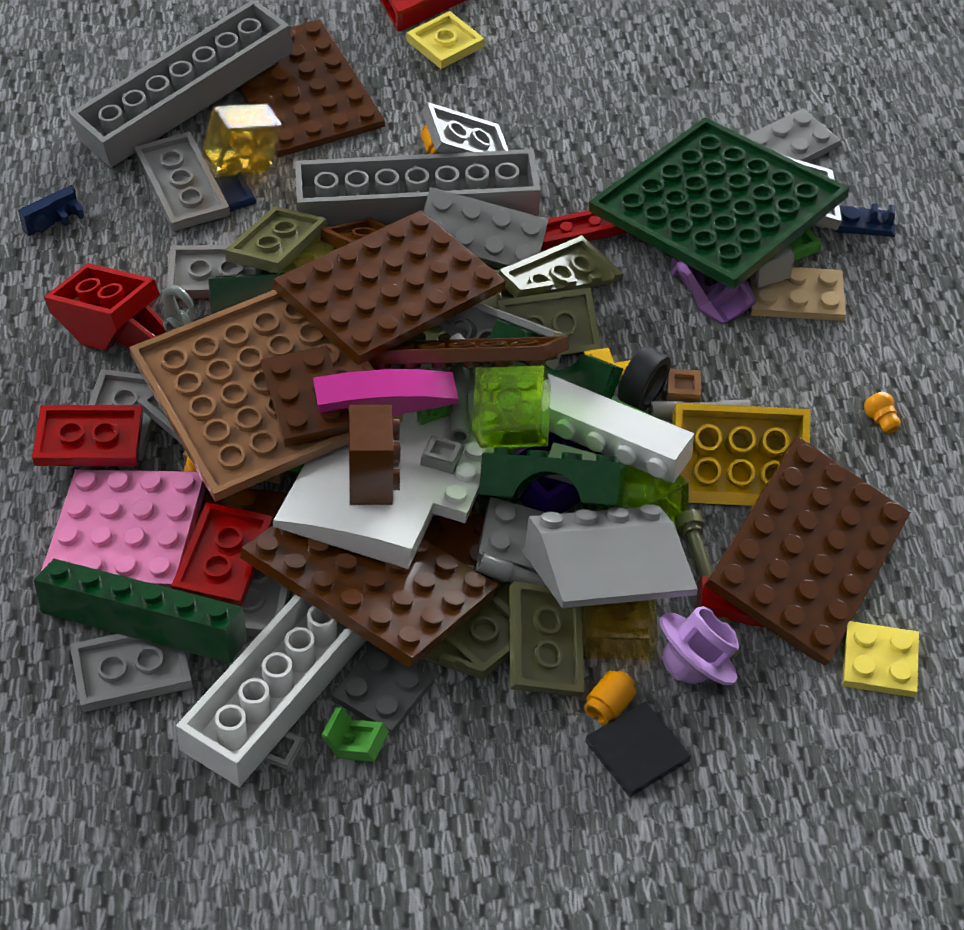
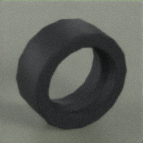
[617,346,671,412]

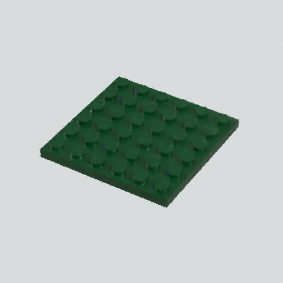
[589,117,849,289]

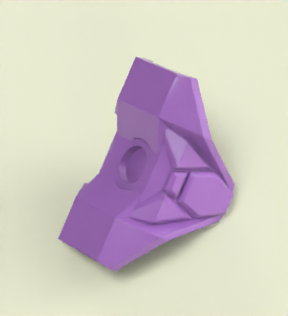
[671,258,756,324]

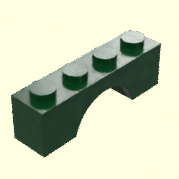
[489,320,623,400]
[478,447,626,508]

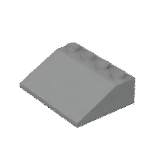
[524,504,698,608]

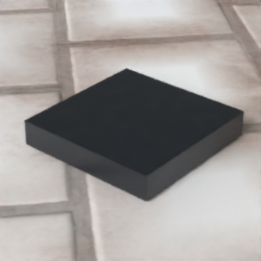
[585,701,691,798]

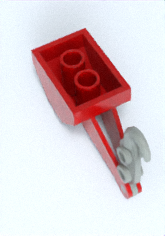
[44,263,194,351]

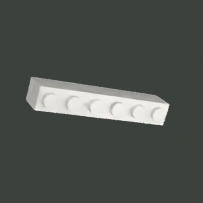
[493,361,694,483]

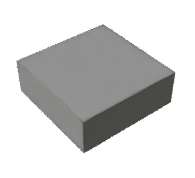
[420,435,464,474]

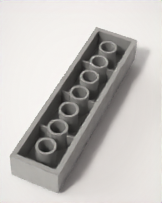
[69,0,294,168]
[295,149,541,227]

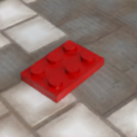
[32,405,144,466]
[171,502,274,606]

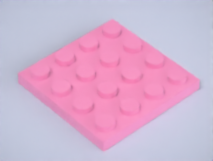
[41,469,206,589]

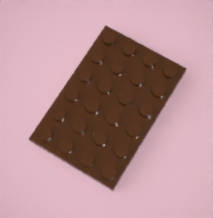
[237,19,385,158]
[273,210,506,365]
[705,436,911,665]
[240,525,499,669]

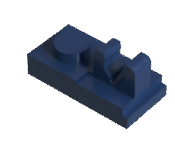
[18,185,84,236]
[835,203,895,237]

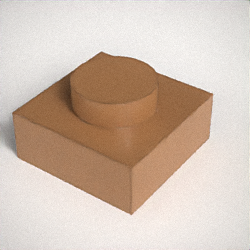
[667,369,701,402]

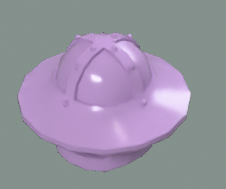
[660,606,739,685]

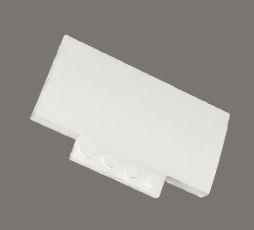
[273,363,505,569]

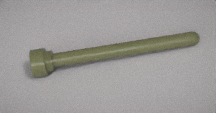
[674,509,740,658]

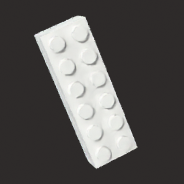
[176,594,366,788]

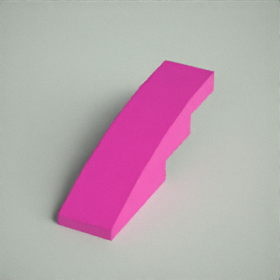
[313,369,459,416]

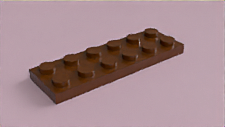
[368,336,569,370]

